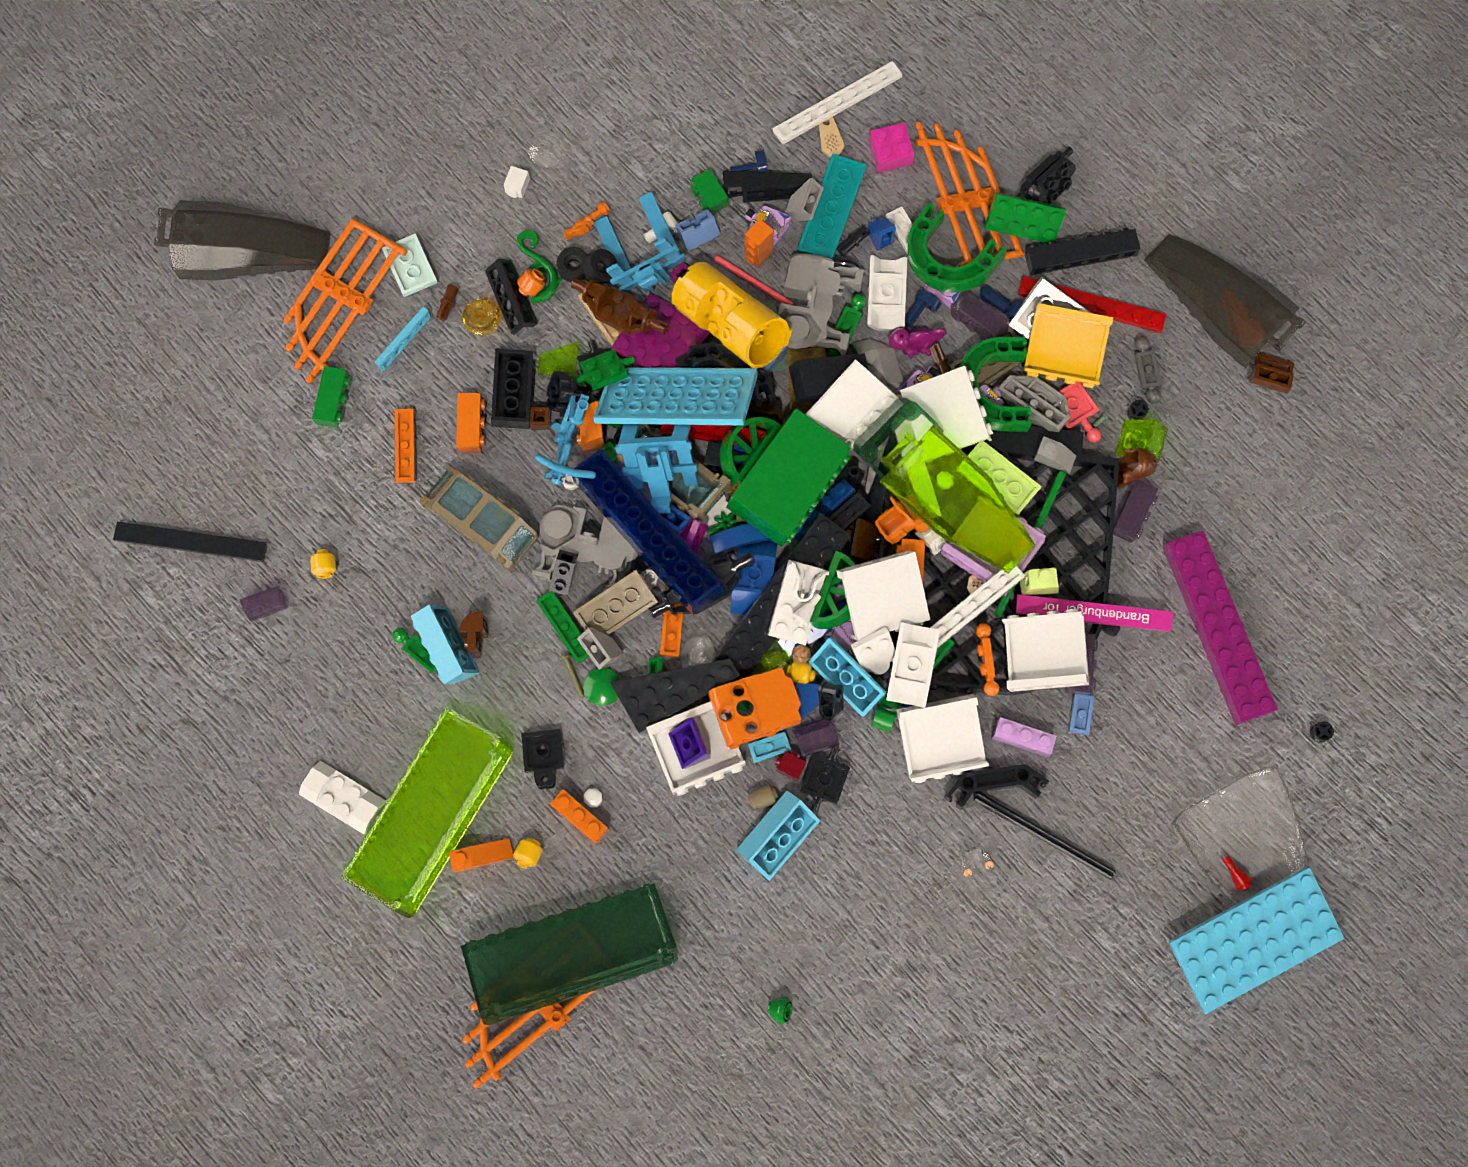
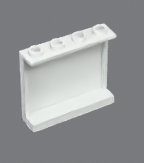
[900,366,993,464]
[836,550,930,641]
[1002,609,1089,692]
[896,694,989,783]
[646,701,746,796]

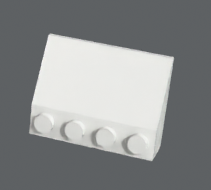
[1009,277,1093,339]
[805,359,899,449]

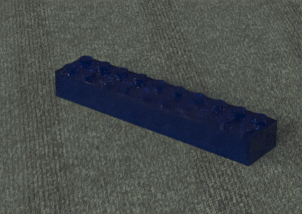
[572,449,723,615]

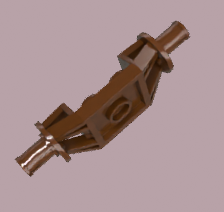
[571,277,670,335]

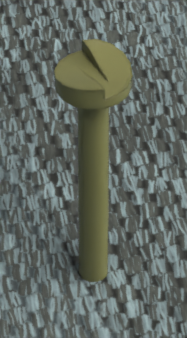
[560,653,584,697]

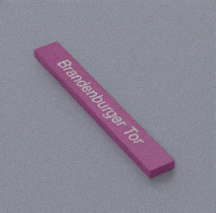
[1015,594,1173,632]

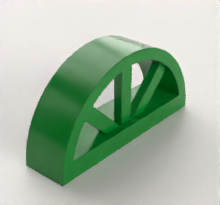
[720,417,783,486]
[809,551,855,629]

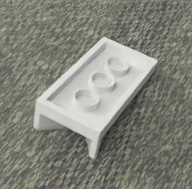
[767,560,829,645]

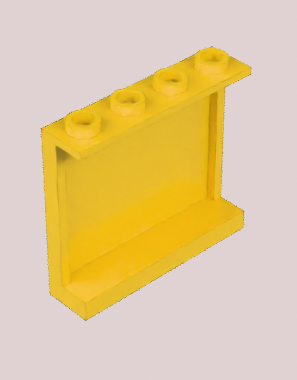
[1023,303,1113,388]

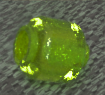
[760,647,790,672]

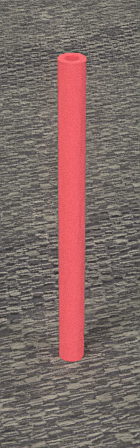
[714,255,794,305]

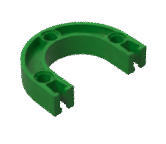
[907,203,1007,293]
[959,337,1032,432]

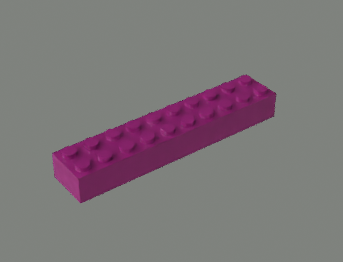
[1163,530,1278,726]

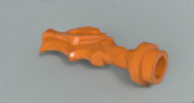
[564,202,610,241]

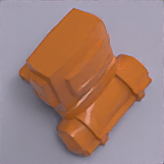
[875,496,931,544]

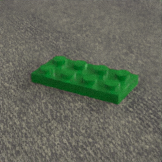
[984,192,1066,243]

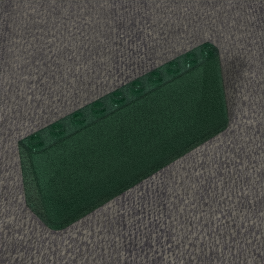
[461,883,678,1025]

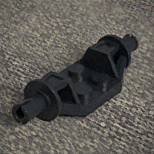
[648,552,756,619]

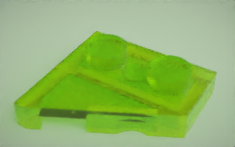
[537,342,579,378]

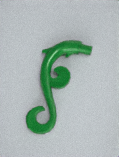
[516,230,563,304]

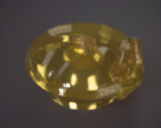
[462,297,501,335]

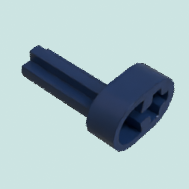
[730,149,768,172]
[905,290,942,328]

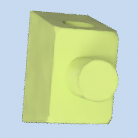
[1020,568,1058,596]

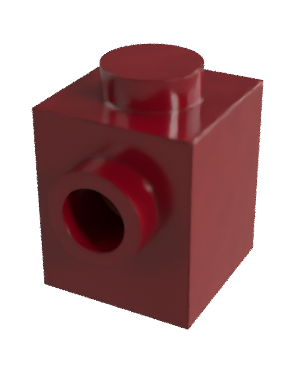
[775,751,807,782]

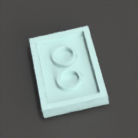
[382,234,438,297]

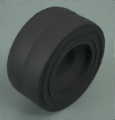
[557,247,587,283]
[583,249,617,284]

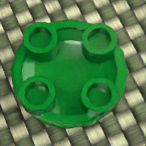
[583,668,620,706]

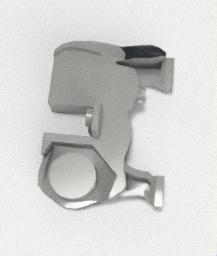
[778,253,864,356]
[532,504,645,588]

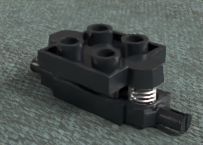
[1015,147,1076,204]

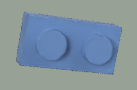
[1069,693,1094,736]

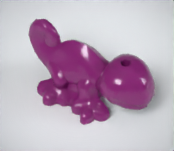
[888,326,947,359]

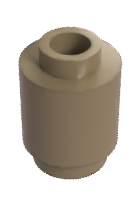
[747,785,778,810]

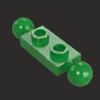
[827,294,866,357]
[392,628,438,675]

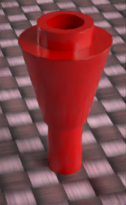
[1222,856,1253,892]

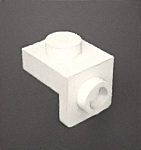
[915,523,948,555]

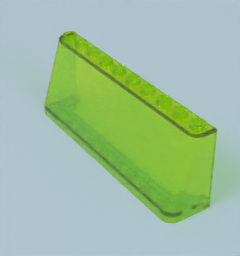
[341,707,513,918]

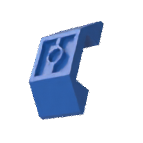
[730,542,777,615]

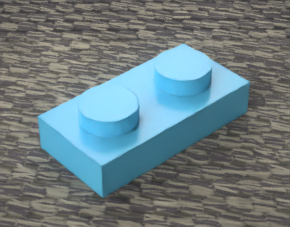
[748,732,791,764]

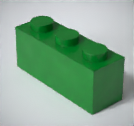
[312,366,351,428]

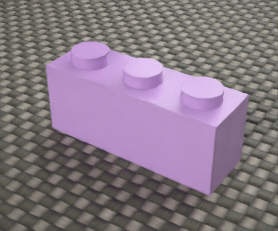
[991,717,1057,758]

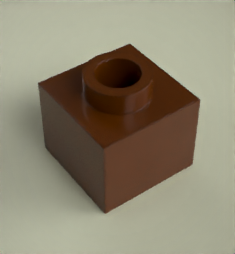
[529,407,551,430]

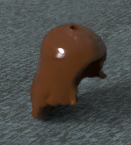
[1117,448,1158,489]

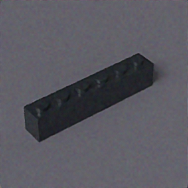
[1025,228,1141,276]

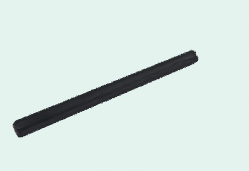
[973,792,1116,880]

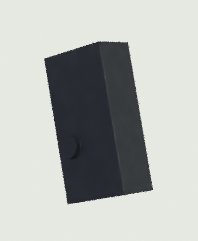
[491,348,533,429]
[788,353,869,404]

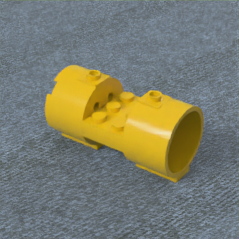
[672,262,793,368]

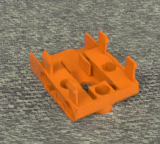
[708,667,801,750]

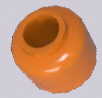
[517,269,545,297]

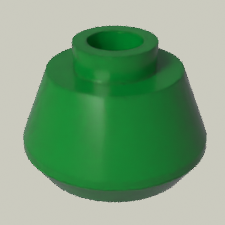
[767,997,793,1025]

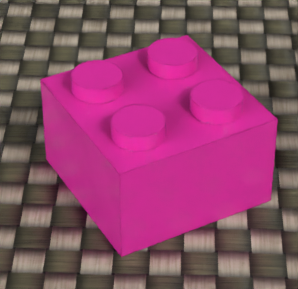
[868,123,914,173]

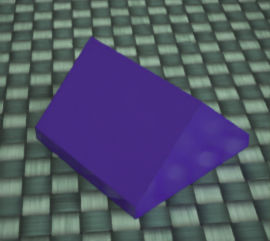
[668,717,710,769]

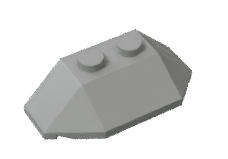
[852,339,904,396]
[998,375,1070,432]

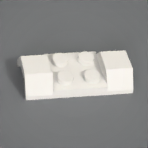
[867,255,907,331]
[886,622,940,708]
[299,761,386,835]

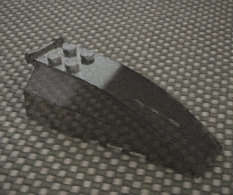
[154,200,331,281]
[1144,234,1305,368]

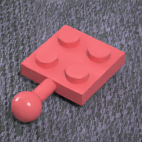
[1059,382,1102,443]

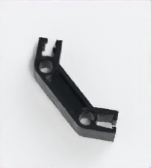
[687,342,776,408]
[944,764,1049,810]

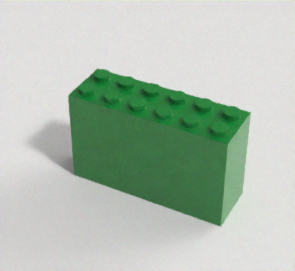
[726,409,852,547]

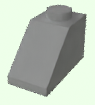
[785,178,824,222]
[1034,437,1076,474]
[577,627,624,670]

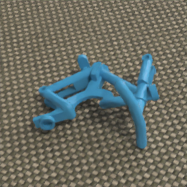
[535,394,596,486]

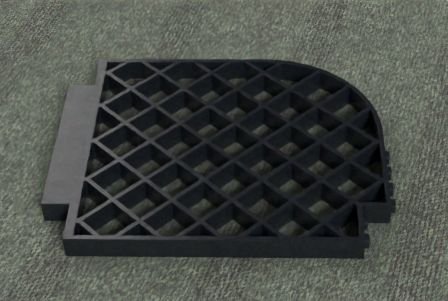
[878,426,1120,695]

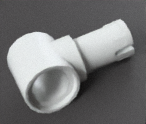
[643,212,678,244]

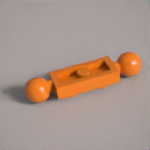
[975,623,999,696]

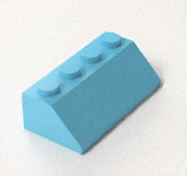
[411,605,480,684]
[808,637,886,717]
[735,791,820,881]

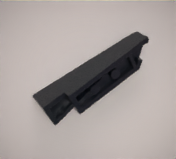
[722,170,812,203]
[860,432,896,525]

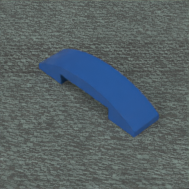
[709,524,774,555]

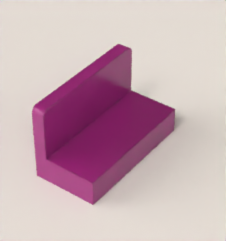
[674,517,708,560]

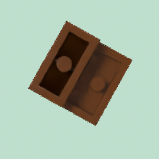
[1249,352,1294,394]
[459,611,488,658]

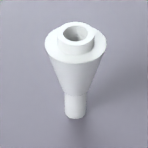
[792,593,821,627]

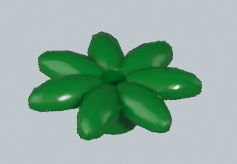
[714,511,739,531]

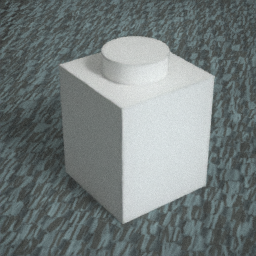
[504,166,530,198]

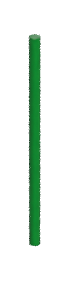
[994,471,1066,618]

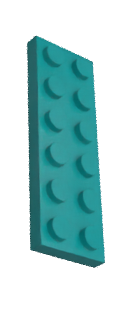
[797,154,867,259]

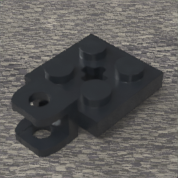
[521,729,564,790]

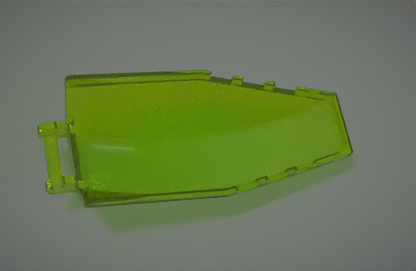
[879,425,1035,574]

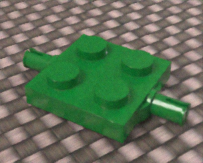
[573,349,635,391]

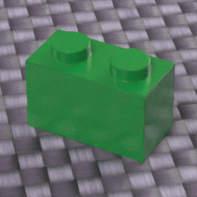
[690,169,729,215]

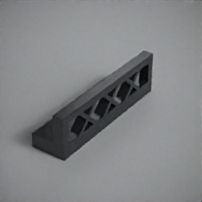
[485,259,538,335]

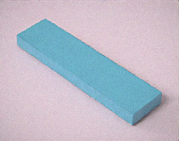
[375,307,431,372]

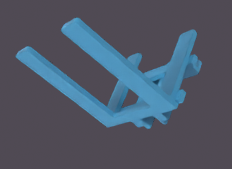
[594,192,687,292]
[615,424,698,514]

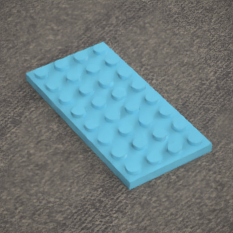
[593,368,758,426]
[1168,866,1345,1014]

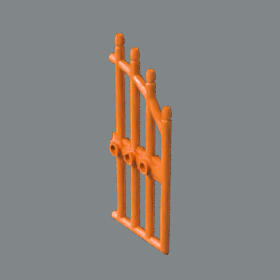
[915,122,1024,266]
[283,218,408,384]
[462,917,624,1089]

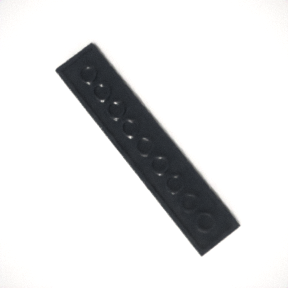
[711,512,851,693]

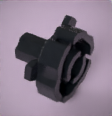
[546,371,589,417]

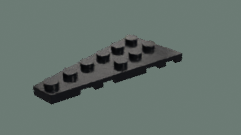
[610,658,740,733]

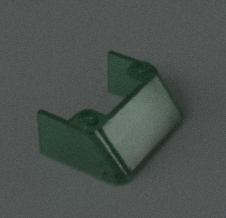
[854,396,944,486]

